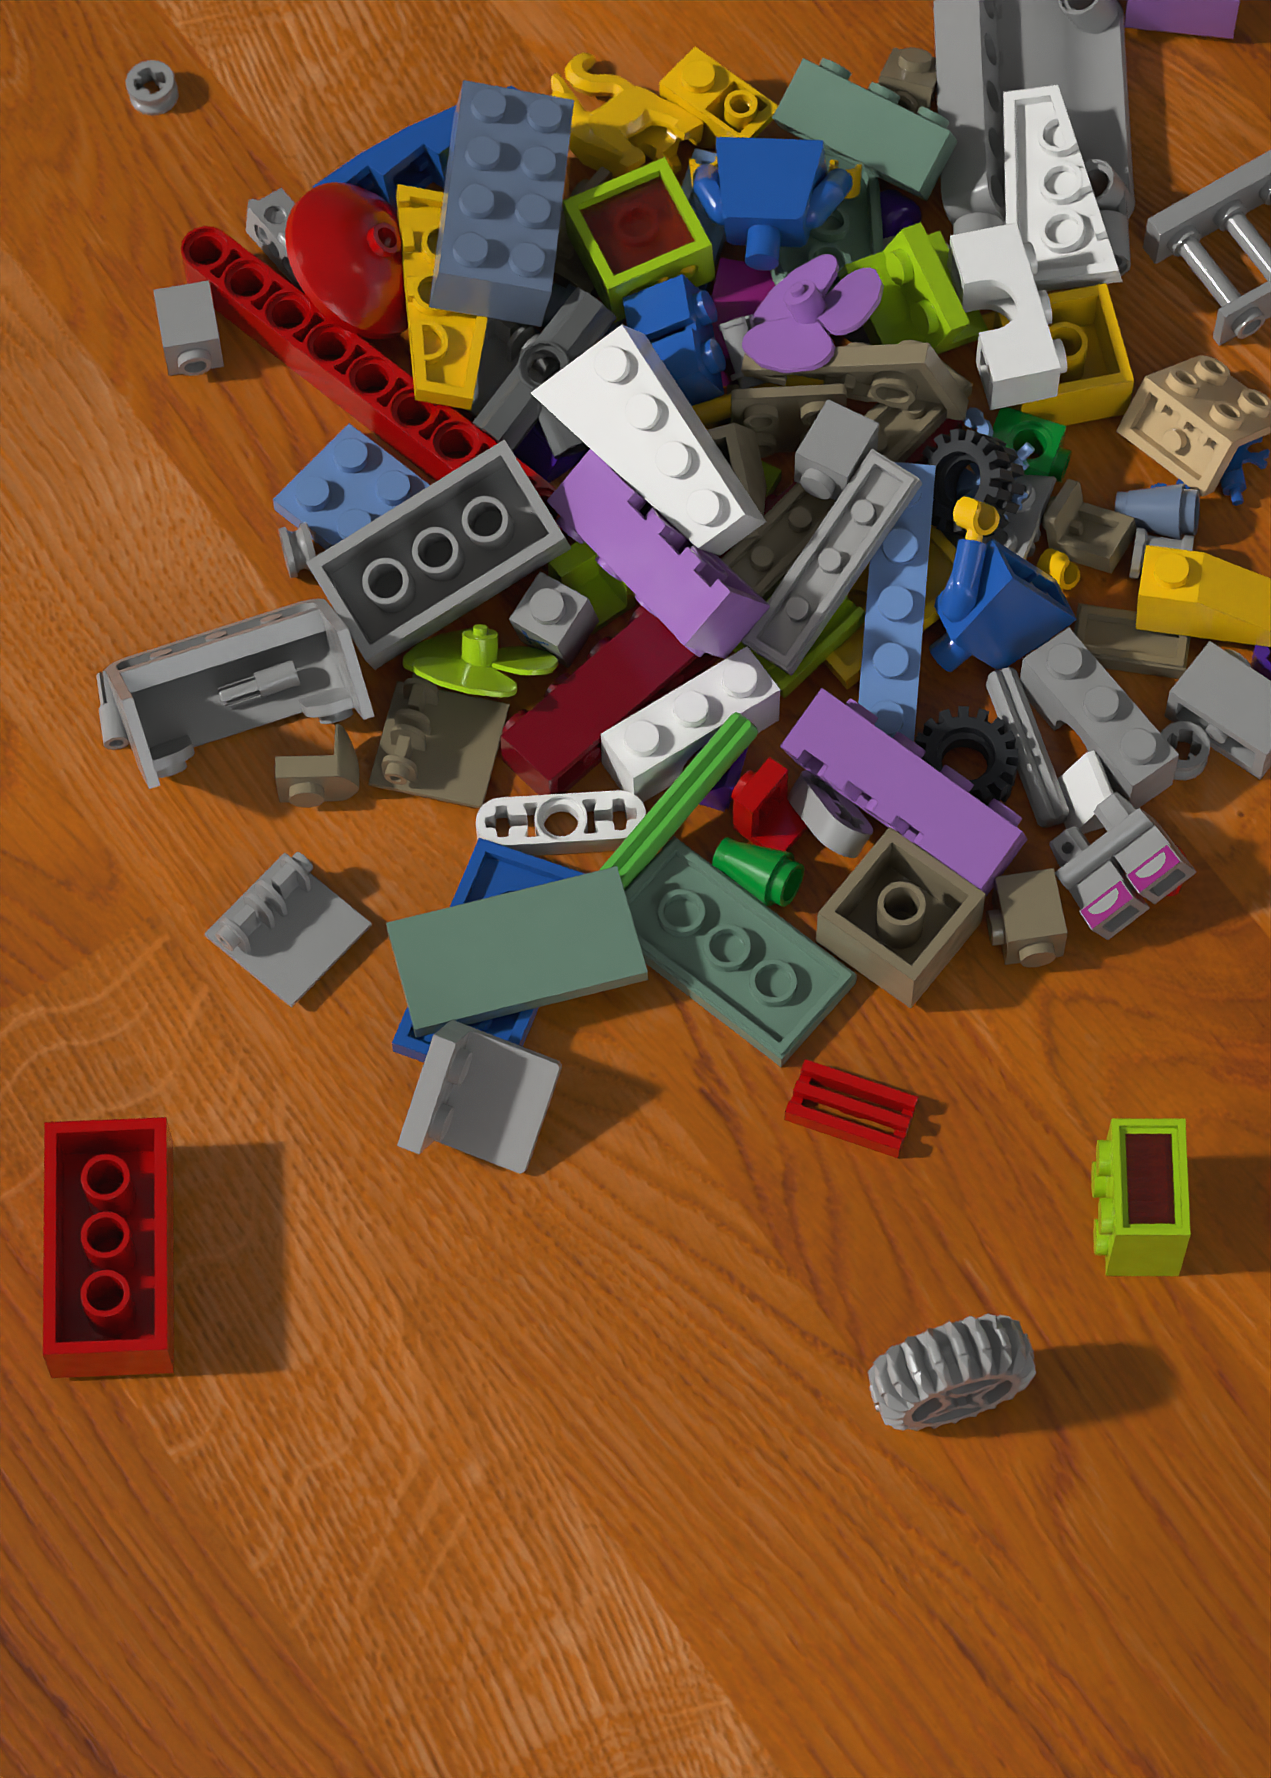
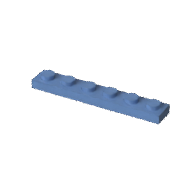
[856,462,936,808]

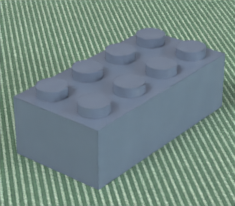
[429,80,574,327]

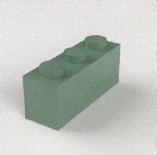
[772,58,958,201]

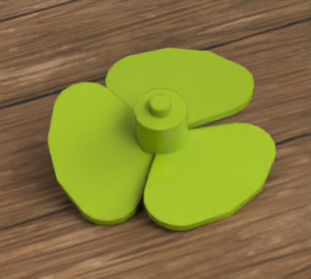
[403,624,558,698]

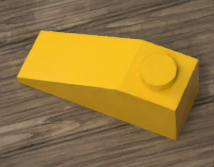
[1135,545,1271,647]

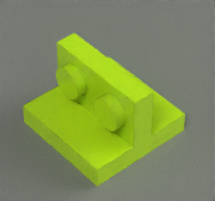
[838,222,988,355]

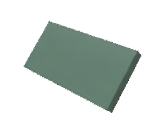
[624,836,857,1067]
[386,866,648,1038]

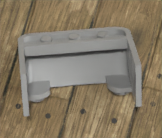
[105,599,374,789]

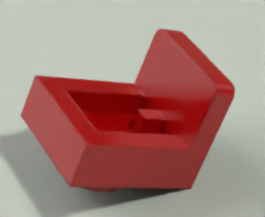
[731,757,808,852]

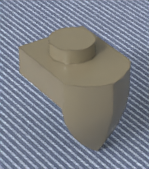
[275,724,359,808]

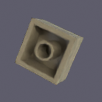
[816,827,986,1008]

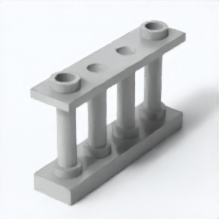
[1143,150,1271,346]

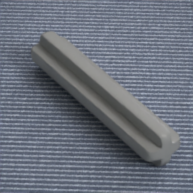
[986,667,1069,828]

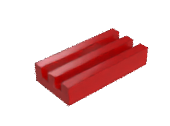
[784,1059,918,1158]

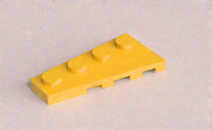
[396,184,488,410]

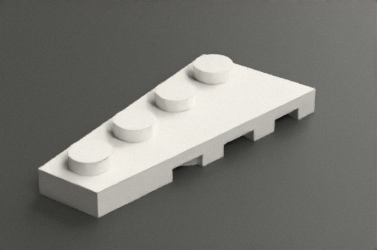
[1003,85,1123,291]

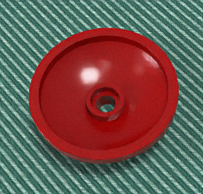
[285,182,408,339]

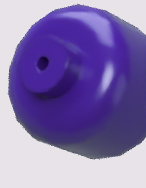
[880,189,922,239]

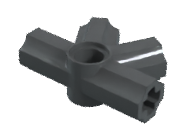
[473,287,617,460]

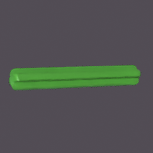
[600,712,758,890]

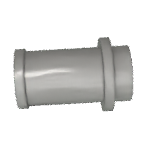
[718,314,766,389]

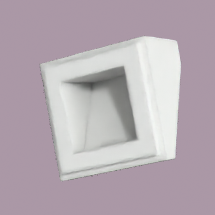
[1058,750,1114,834]

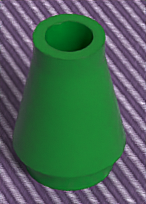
[712,837,804,907]

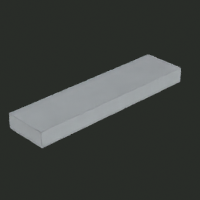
[741,449,922,676]

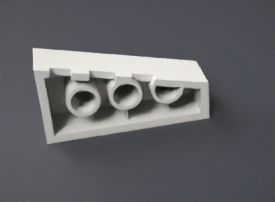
[531,325,766,555]

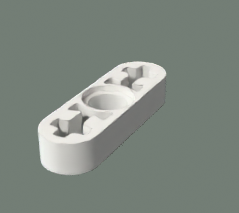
[476,790,646,856]

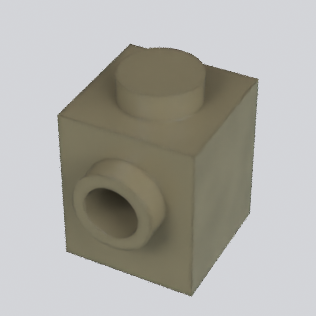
[986,868,1067,967]

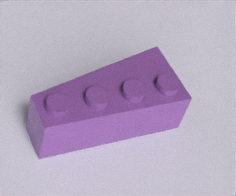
[547,449,771,659]
[780,688,1028,897]

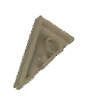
[741,340,969,420]

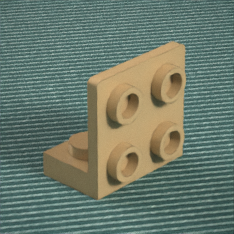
[1116,355,1271,497]

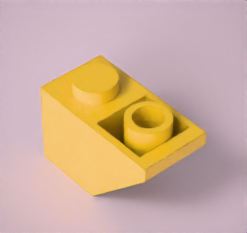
[659,46,778,149]

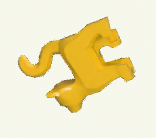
[550,53,704,202]

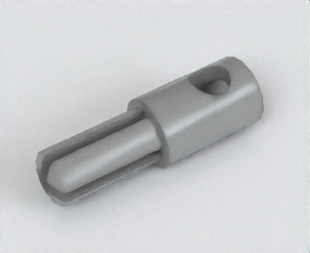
[218,660,300,707]
[96,670,129,750]

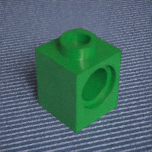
[992,407,1072,483]

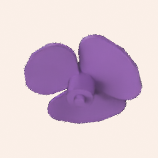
[742,254,884,373]

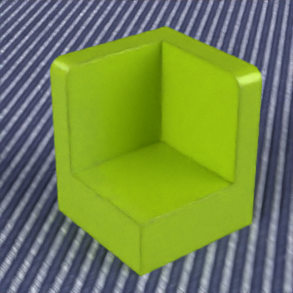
[548,542,636,634]

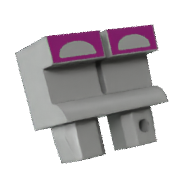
[1049,792,1197,940]

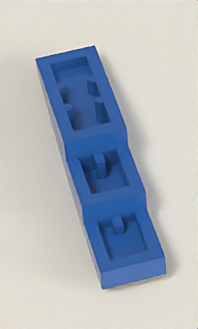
[312,86,518,209]

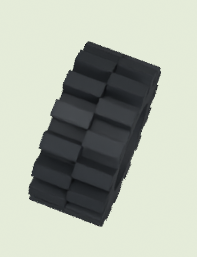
[916,429,1025,538]
[915,706,1019,806]

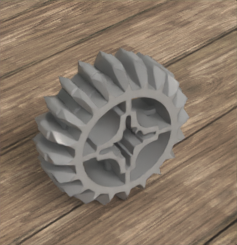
[867,1314,1036,1431]

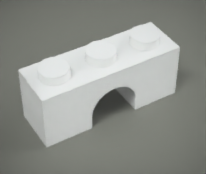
[947,222,1067,410]
[601,646,780,802]

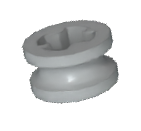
[126,60,179,115]
[278,522,316,579]
[1161,721,1210,781]

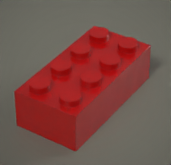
[43,1117,174,1378]

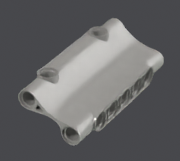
[933,0,1135,276]

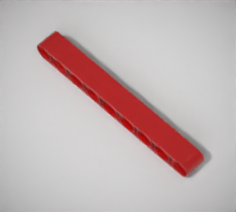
[180,226,568,540]

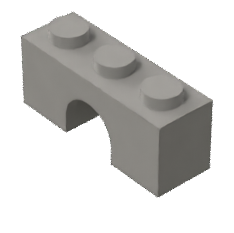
[1020,628,1179,808]

